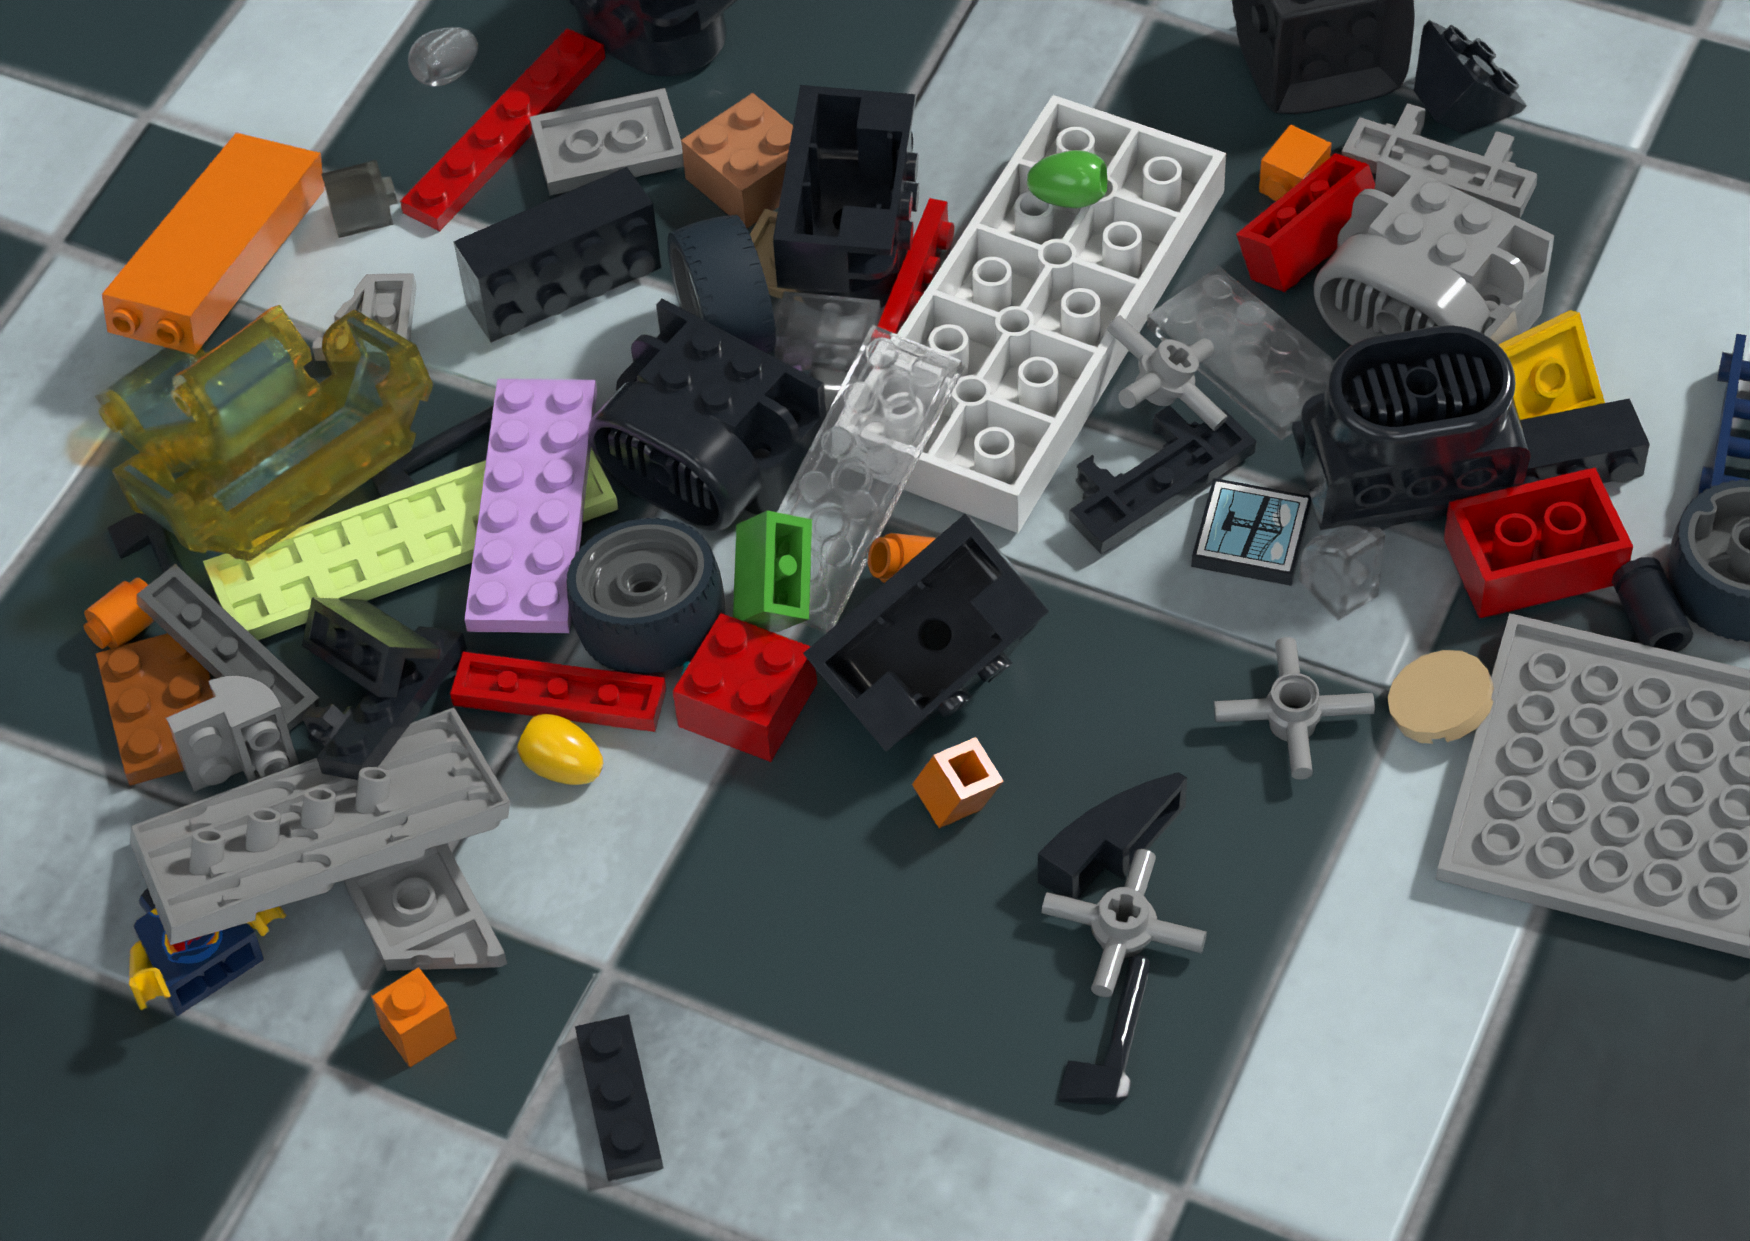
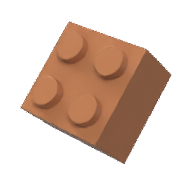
[681,93,793,228]

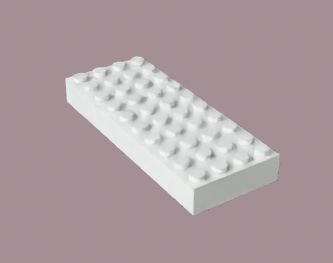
[836,95,1226,533]

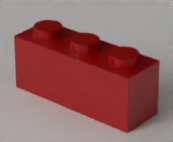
[1236,153,1375,292]

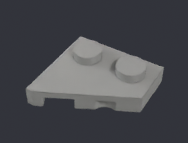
[312,273,416,361]

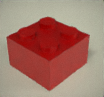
[673,613,817,762]

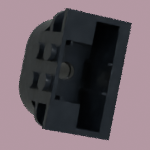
[569,0,738,76]
[773,85,919,319]
[588,298,830,531]
[1291,325,1531,530]
[803,514,1050,751]

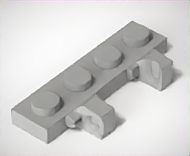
[1341,103,1538,219]

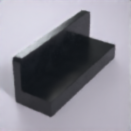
[302,597,441,698]

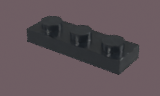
[575,1014,664,1182]

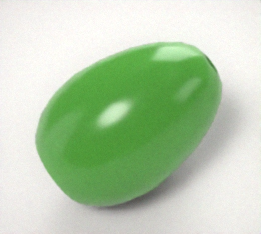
[1027,150,1108,208]

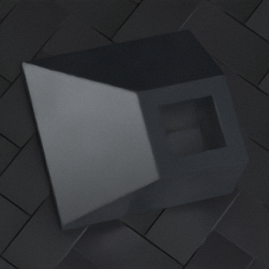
[1414,20,1527,134]

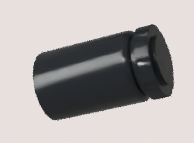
[1612,557,1694,653]

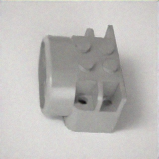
[1314,154,1554,345]

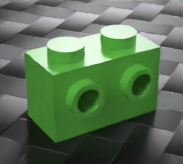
[733,511,812,632]

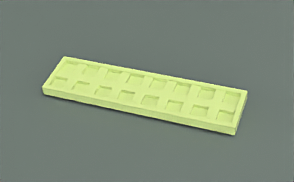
[203,447,618,640]

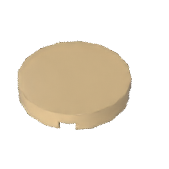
[1387,650,1494,744]

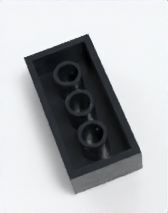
[453,167,662,343]

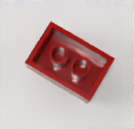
[1444,467,1633,619]

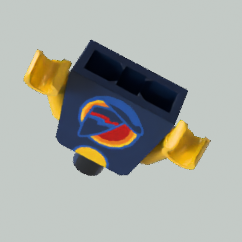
[129,888,287,1016]

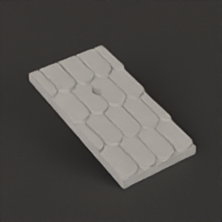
[130,707,510,945]

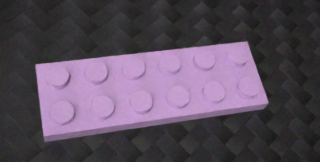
[465,379,597,633]

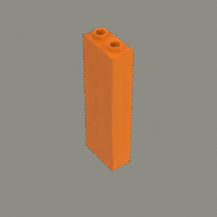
[102,133,324,355]

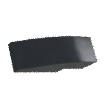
[1038,772,1187,899]

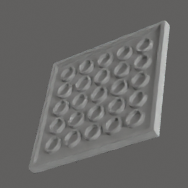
[1436,613,1750,959]

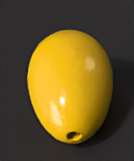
[517,714,604,785]

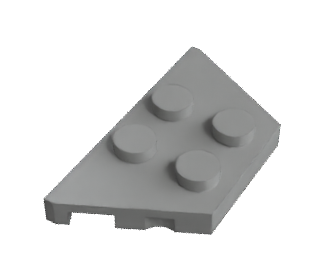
[344,843,507,971]

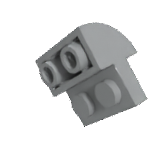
[166,676,299,792]

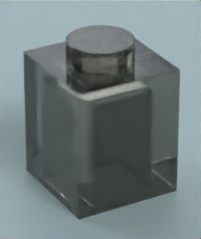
[321,160,398,238]

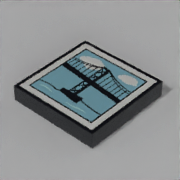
[1191,478,1312,586]

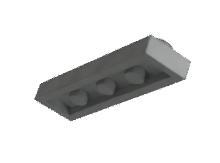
[137,564,319,731]

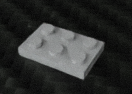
[530,88,684,195]

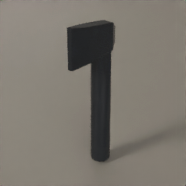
[368,405,494,498]
[107,506,185,573]
[1059,955,1150,1105]

